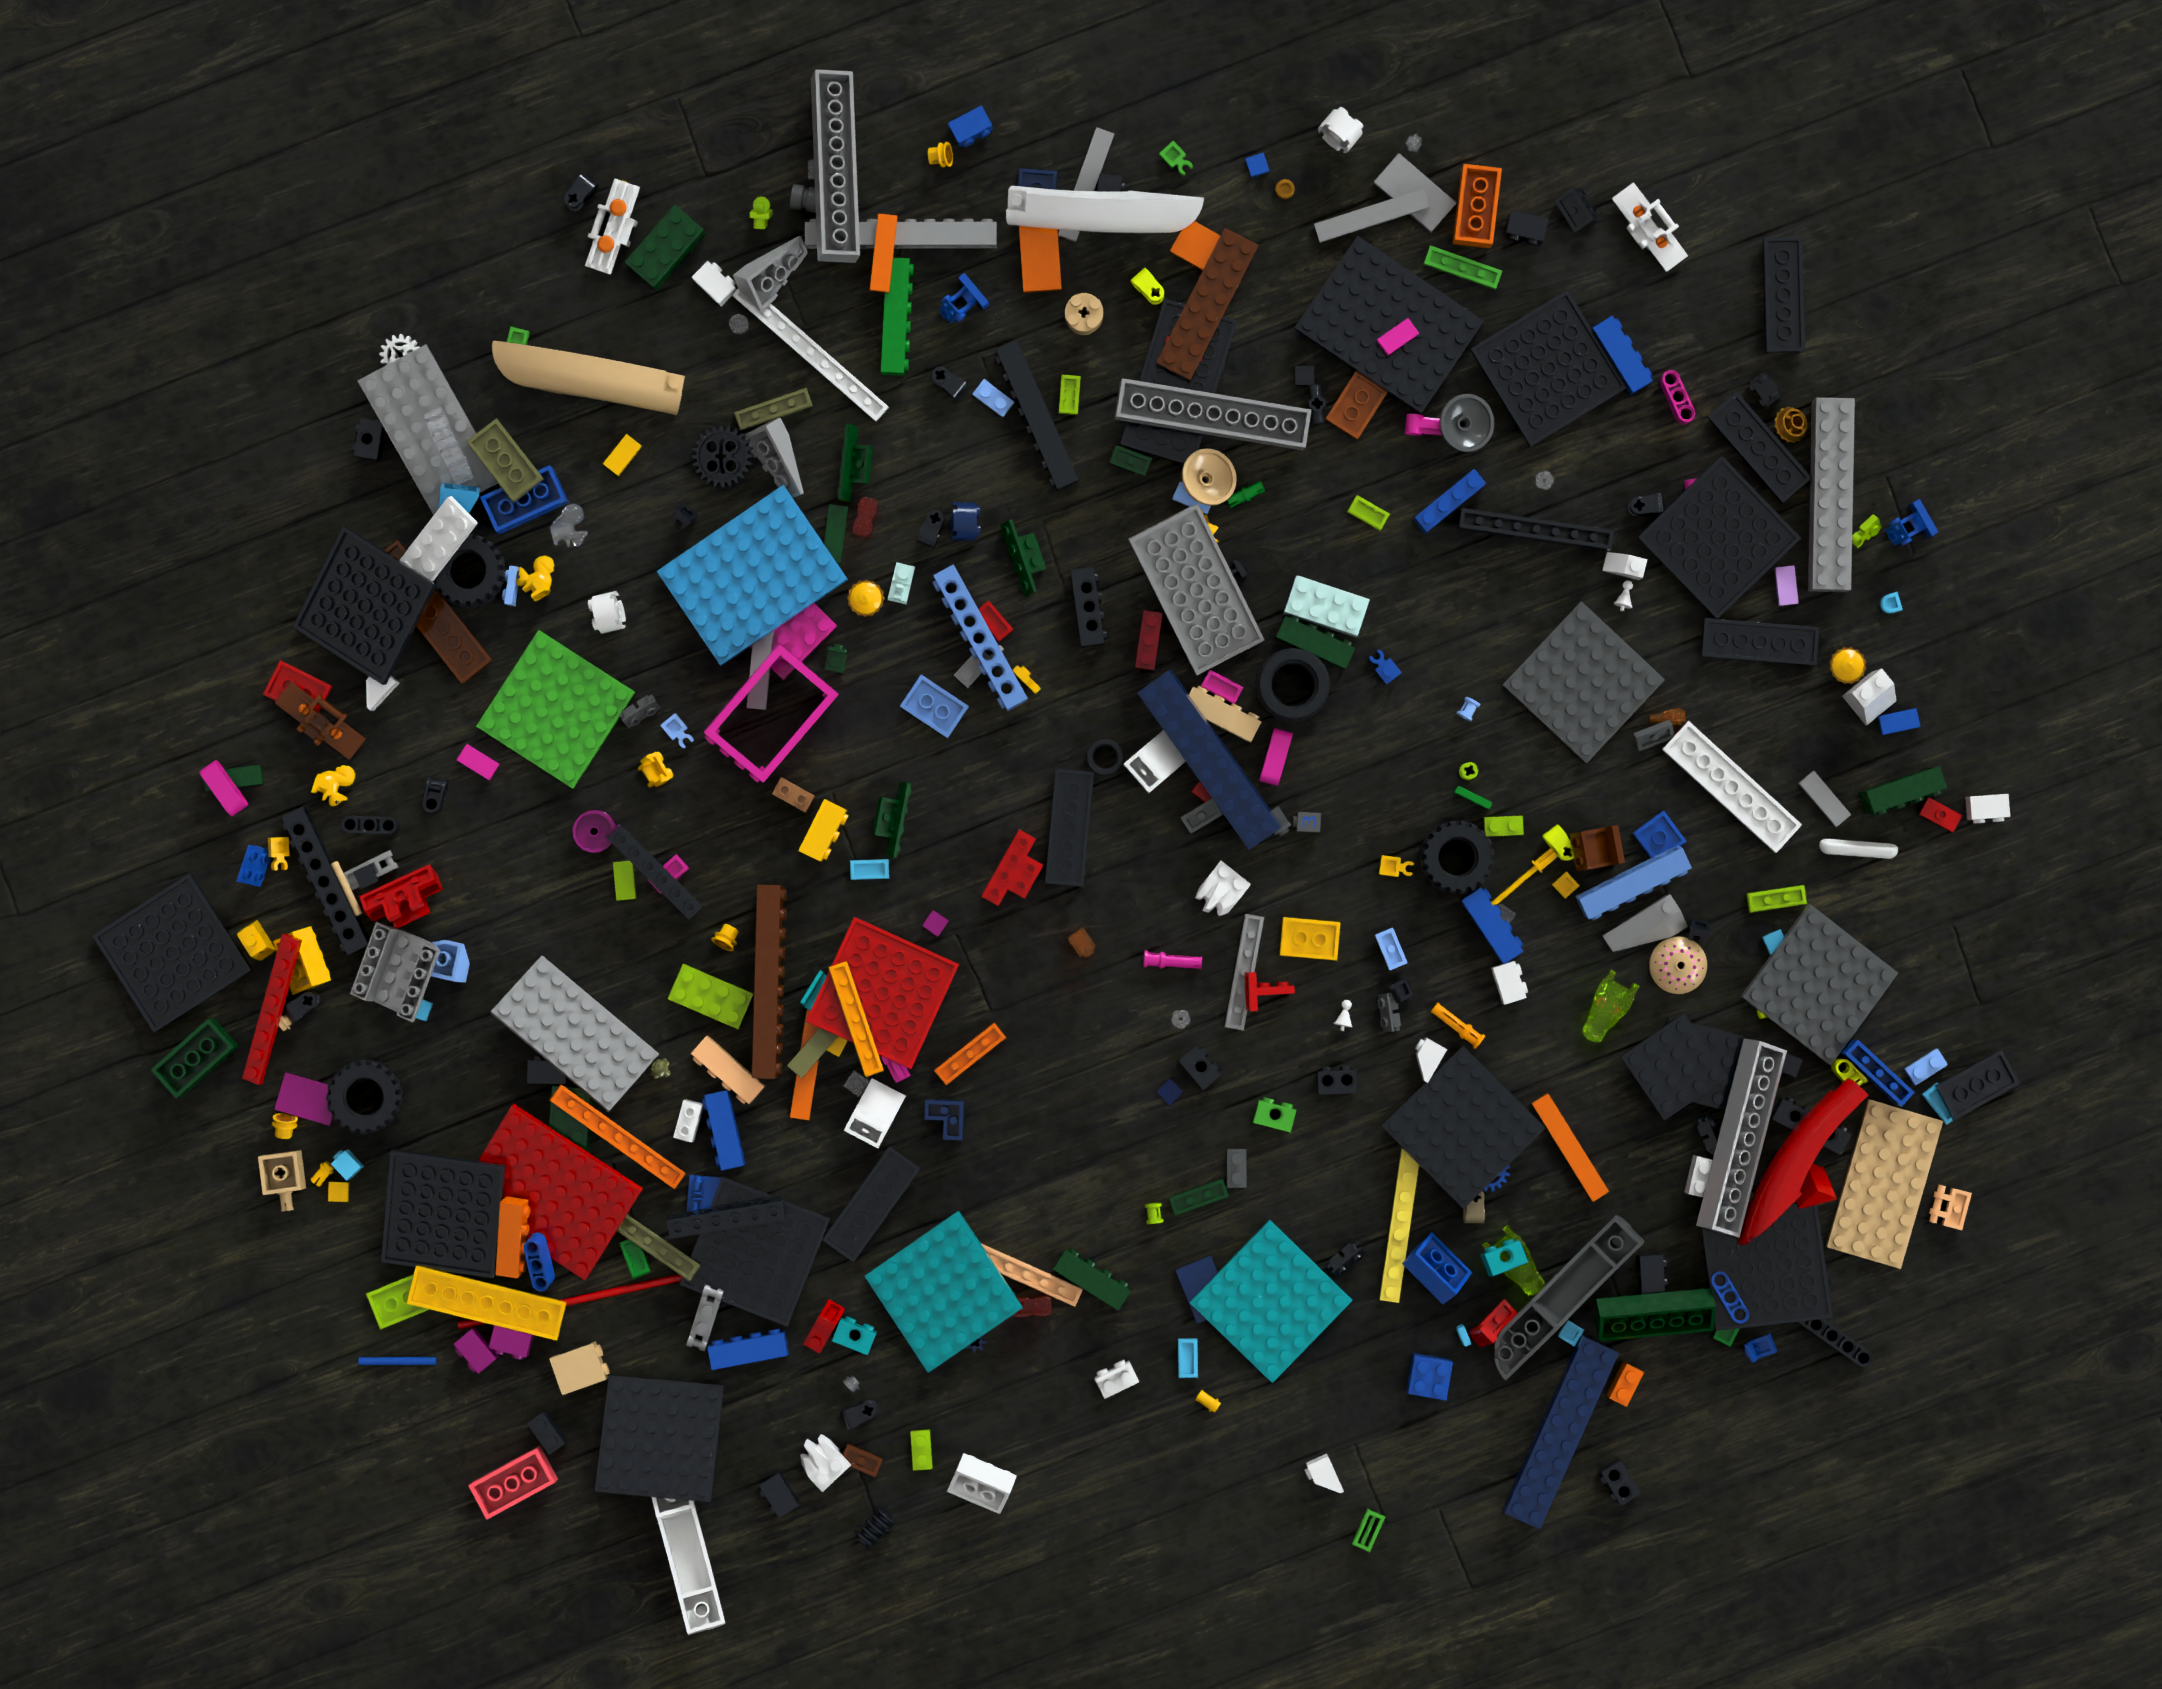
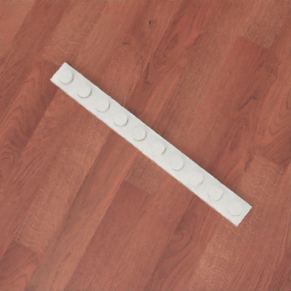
[732,288,889,422]

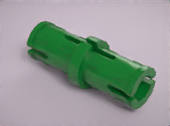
[1227,481,1266,508]

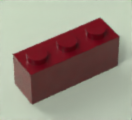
[1135,610,1163,672]

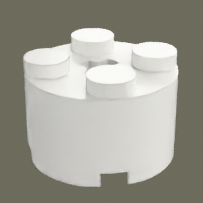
[1318,107,1363,153]
[588,591,626,634]

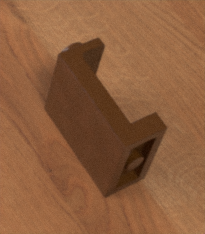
[1570,825,1625,871]

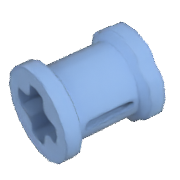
[1456,697,1481,722]

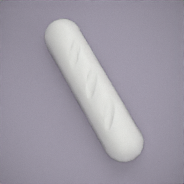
[1819,839,1898,859]

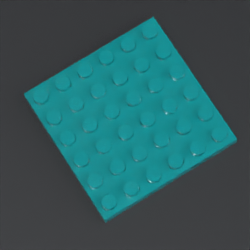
[865,1211,1023,1373]
[1190,1219,1353,1383]

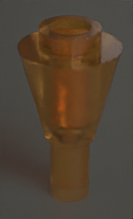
[1650,707,1686,725]

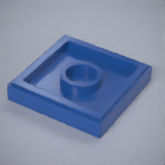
[1632,811,1686,858]

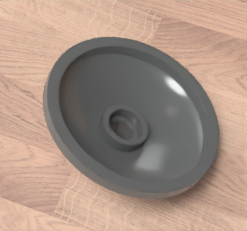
[1439,394,1494,452]

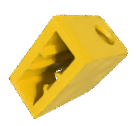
[237,920,276,961]

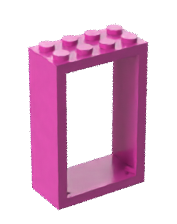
[704,643,839,783]

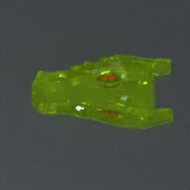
[1582,970,1640,1042]
[1482,1225,1545,1295]

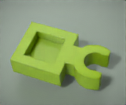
[1852,514,1882,548]

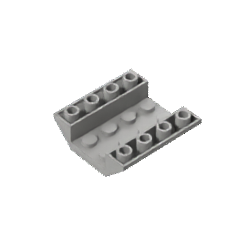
[350,922,440,1022]

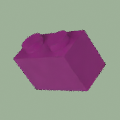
[489,1325,534,1359]
[454,1327,499,1374]

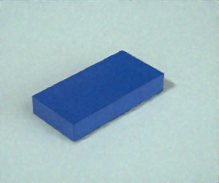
[1878,708,1920,735]

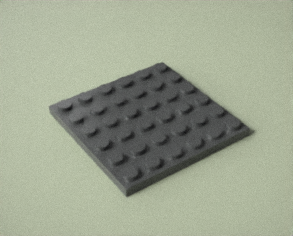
[1502,601,1665,764]
[1740,904,1898,1065]

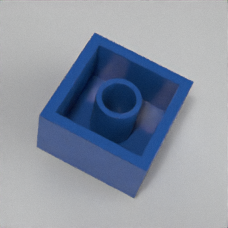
[1406,1353,1453,1400]

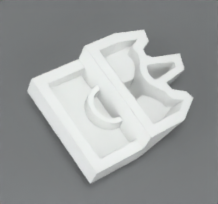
[1195,861,1251,916]
[800,1434,851,1492]

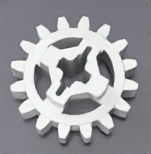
[379,334,420,365]

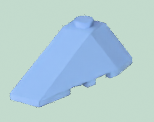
[431,940,470,982]

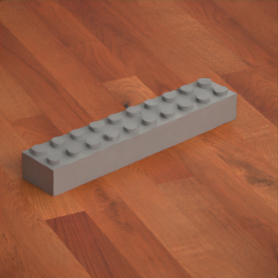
[811,70,860,263]
[1114,378,1311,450]
[1808,397,1855,592]
[1696,1039,1787,1238]

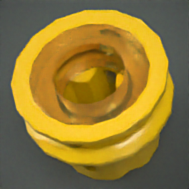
[928,142,953,168]
[711,924,739,951]
[272,1113,298,1139]

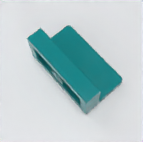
[800,970,826,1011]

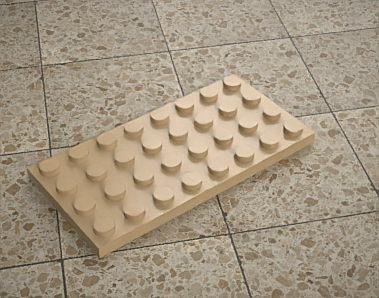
[1825,1099,1943,1269]

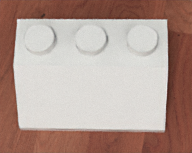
[947,1453,1016,1514]

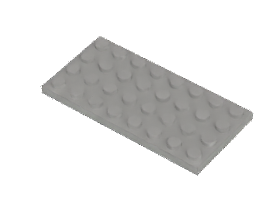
[358,344,498,515]
[1128,503,1264,675]
[491,956,659,1112]

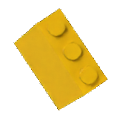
[798,799,849,862]
[273,926,331,995]

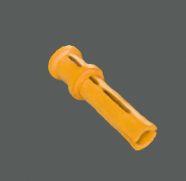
[1431,1003,1485,1049]

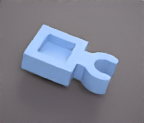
[661,713,694,749]

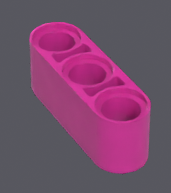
[1659,370,1695,425]
[1259,728,1293,786]
[199,760,248,816]

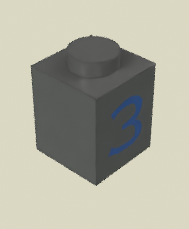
[1293,812,1321,833]

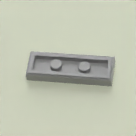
[1798,771,1851,827]

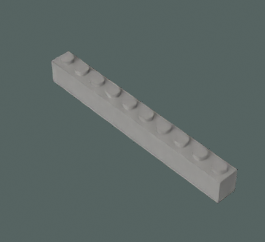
[805,219,997,249]

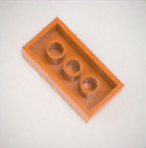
[1452,164,1502,249]

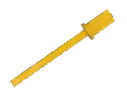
[1491,848,1558,905]

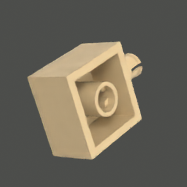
[258,1150,306,1212]

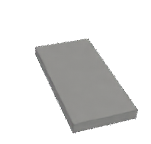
[1374,154,1456,233]

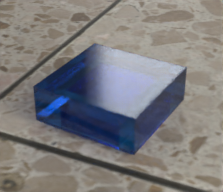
[1157,1078,1183,1105]

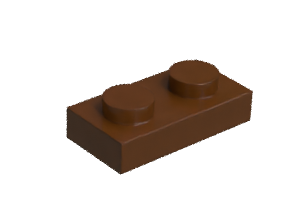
[843,1443,883,1477]

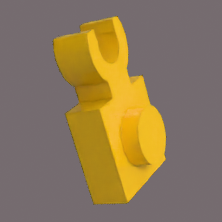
[1012,665,1041,694]
[268,837,290,870]
[1379,855,1414,877]

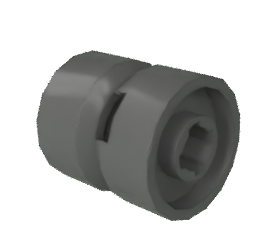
[790,184,816,213]

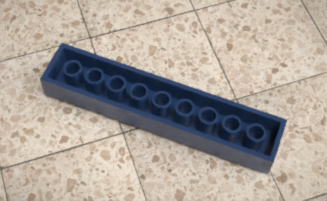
[1138,669,1282,850]
[1502,1335,1619,1529]

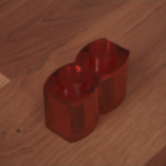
[853,497,879,539]
[1013,1295,1052,1317]

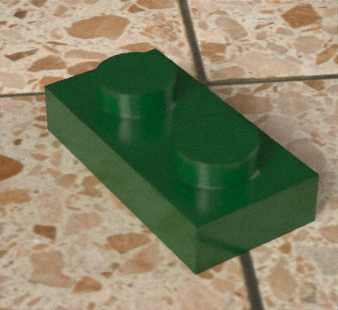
[1109,445,1152,477]

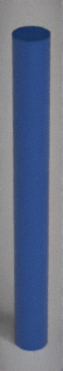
[358,1357,437,1365]

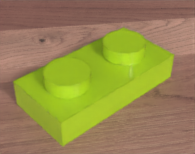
[1484,816,1524,837]
[911,1430,933,1471]

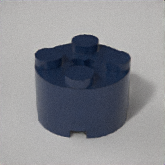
[950,502,980,541]

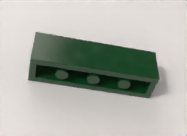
[1275,615,1355,670]
[1053,1248,1131,1311]

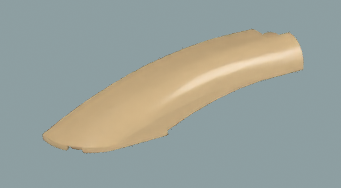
[492,341,685,415]

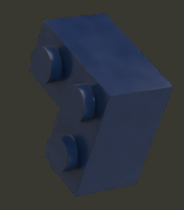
[924,1099,964,1140]

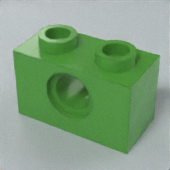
[1252,1097,1296,1132]

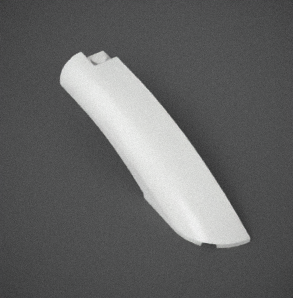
[1006,186,1204,233]

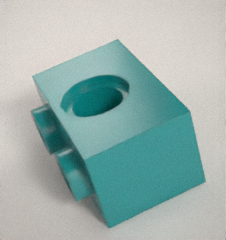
[1481,1238,1528,1276]
[832,1316,877,1355]

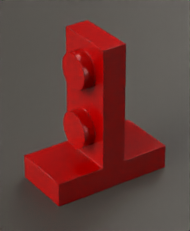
[1244,972,1295,1011]
[803,1299,846,1354]
[1467,1299,1517,1347]

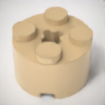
[1065,293,1103,335]

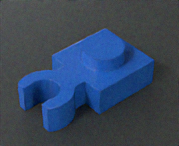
[1369,650,1402,685]

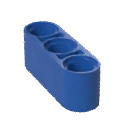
[523,1233,555,1292]
[1710,1272,1749,1323]

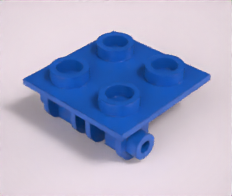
[236,844,271,887]
[687,1175,722,1211]

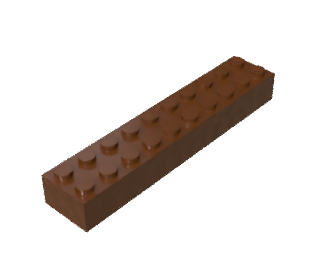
[752,885,787,1079]

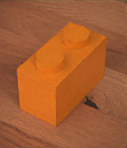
[1606,1361,1644,1407]

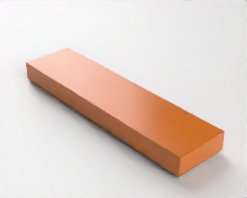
[870,214,898,293]
[934,1023,1006,1085]

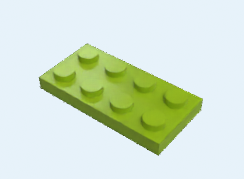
[668,964,754,1029]

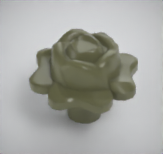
[651,1058,671,1079]

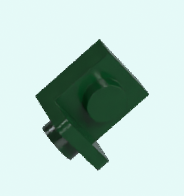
[824,644,848,674]

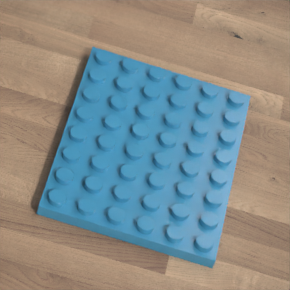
[657,485,848,666]

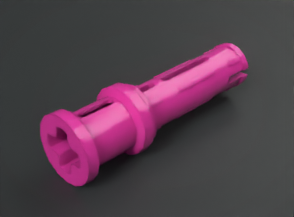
[1143,950,1202,969]

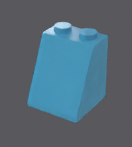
[438,483,480,513]

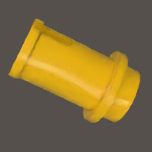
[311,1161,334,1187]
[1195,1390,1221,1413]

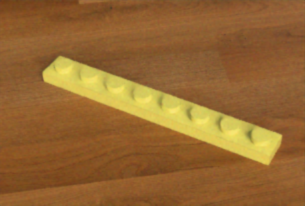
[1379,1148,1419,1303]

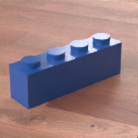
[1592,316,1653,395]
[1413,469,1486,534]
[1460,887,1523,964]
[1840,1039,1915,1107]
[702,1090,746,1171]
[707,1329,789,1370]

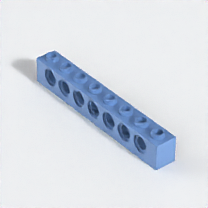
[932,564,1028,711]

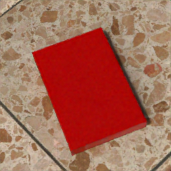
[263,660,333,713]

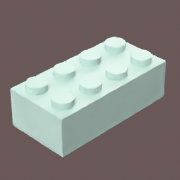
[1283,575,1370,638]

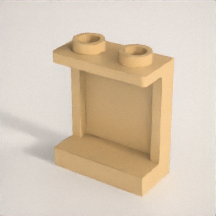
[550,1341,610,1395]

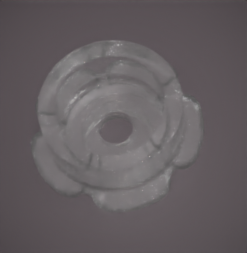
[1406,134,1422,152]
[1535,471,1554,490]
[1171,1010,1190,1029]
[843,1375,860,1393]

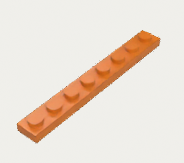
[549,1084,686,1189]

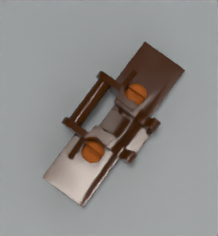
[275,682,366,760]

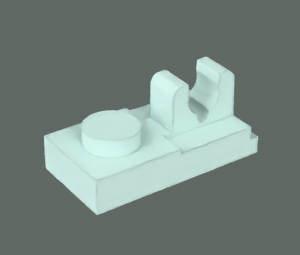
[888,562,915,604]

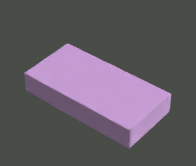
[1774,566,1799,606]

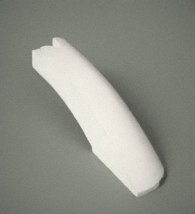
[652,1497,725,1635]

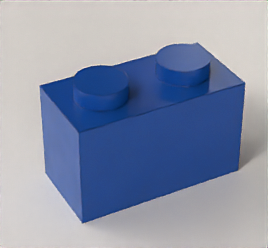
[948,105,993,147]

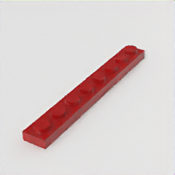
[242,934,302,1085]

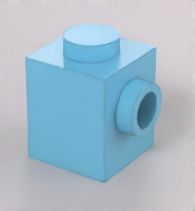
[331,1149,364,1181]

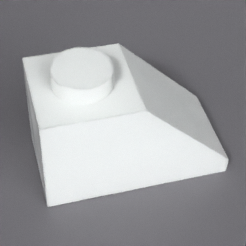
[1602,552,1647,580]
[366,676,399,711]
[1415,1037,1447,1083]
[1304,1454,1344,1493]

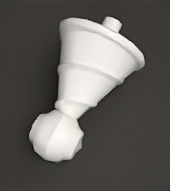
[1614,581,1633,611]
[1334,1000,1353,1031]

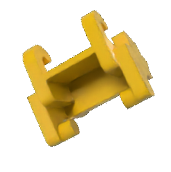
[638,752,673,788]

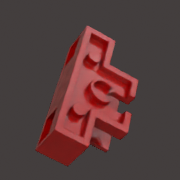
[982,829,1044,906]
[359,864,443,929]

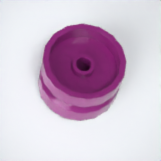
[573,810,616,853]

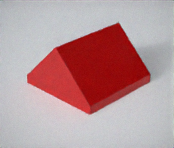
[1796,1164,1836,1209]

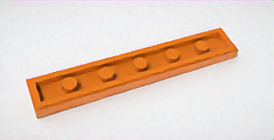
[790,1010,819,1120]
[1531,1093,1609,1202]

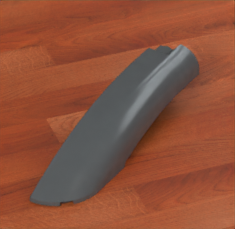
[1494,1215,1644,1380]

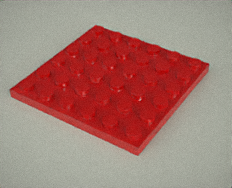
[806,917,959,1069]

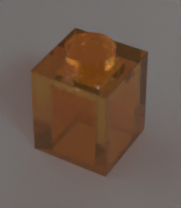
[1068,928,1096,958]

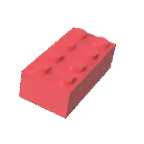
[468,1445,558,1520]

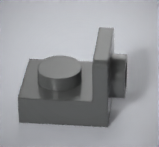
[1271,806,1291,837]

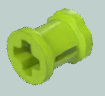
[1459,762,1478,780]
[1145,1203,1163,1224]

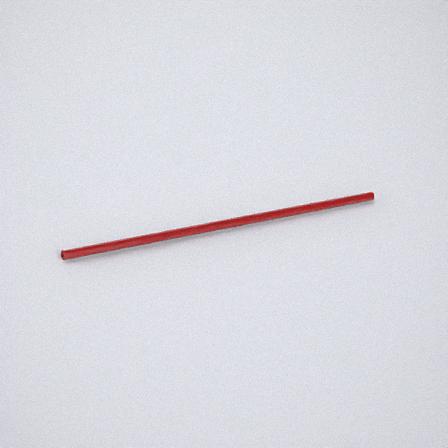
[458,1274,683,1329]

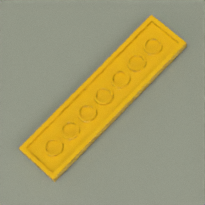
[407,1265,567,1341]

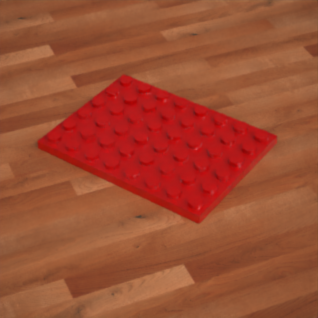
[478,1104,643,1280]

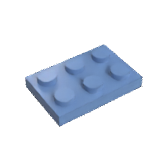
[900,675,969,738]

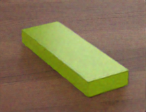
[1746,885,1807,913]

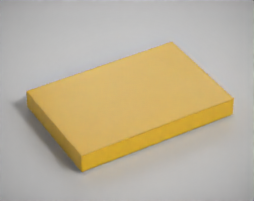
[1279,917,1340,961]

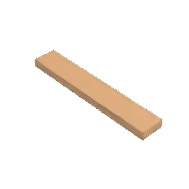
[981,1243,1083,1307]

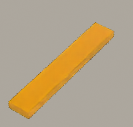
[829,961,884,1077]

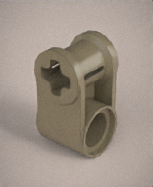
[1463,1191,1485,1224]

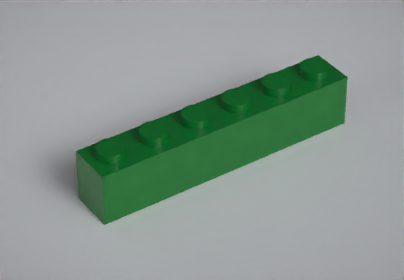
[881,258,914,376]

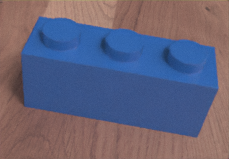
[1402,1232,1472,1304]

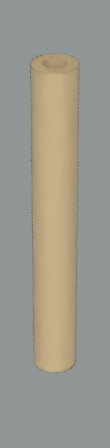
[331,861,362,916]

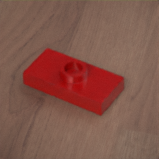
[1918,797,1962,832]

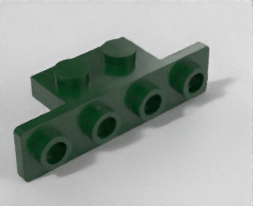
[837,424,873,502]
[1000,519,1046,597]
[872,781,911,858]

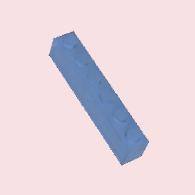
[1575,845,1692,920]

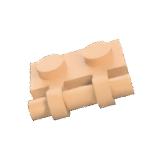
[1929,1185,1972,1230]

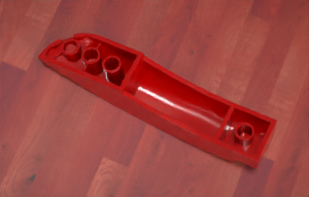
[1737,1078,1868,1245]

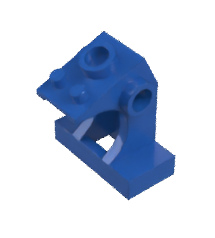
[939,273,989,324]
[1885,499,1938,546]

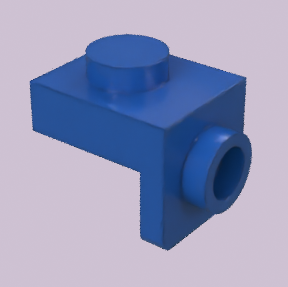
[1744,1333,1777,1363]

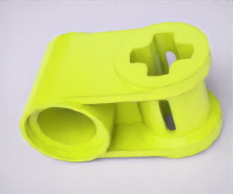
[1130,268,1164,305]
[1542,824,1574,861]
[1831,1058,1868,1086]

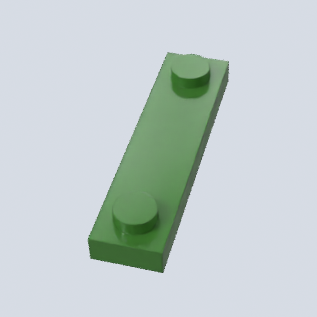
[1423,245,1502,290]

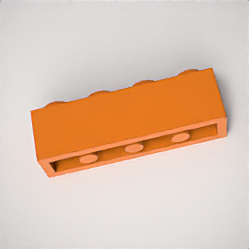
[496,1196,530,1278]

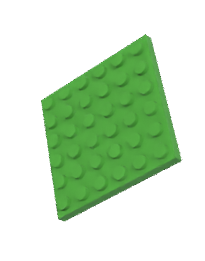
[476,630,636,789]

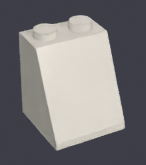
[1842,668,1896,725]

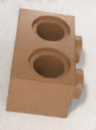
[772,777,816,813]

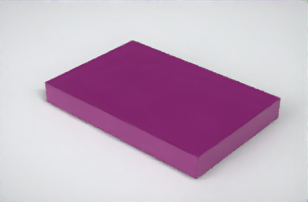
[274,1072,333,1126]

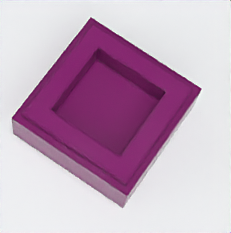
[922,910,949,936]

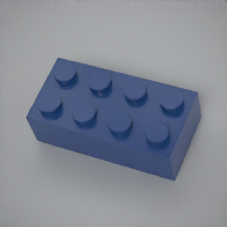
[480,465,569,534]

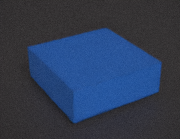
[1245,152,1269,178]

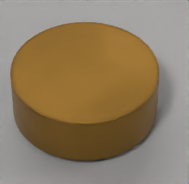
[1275,179,1295,200]

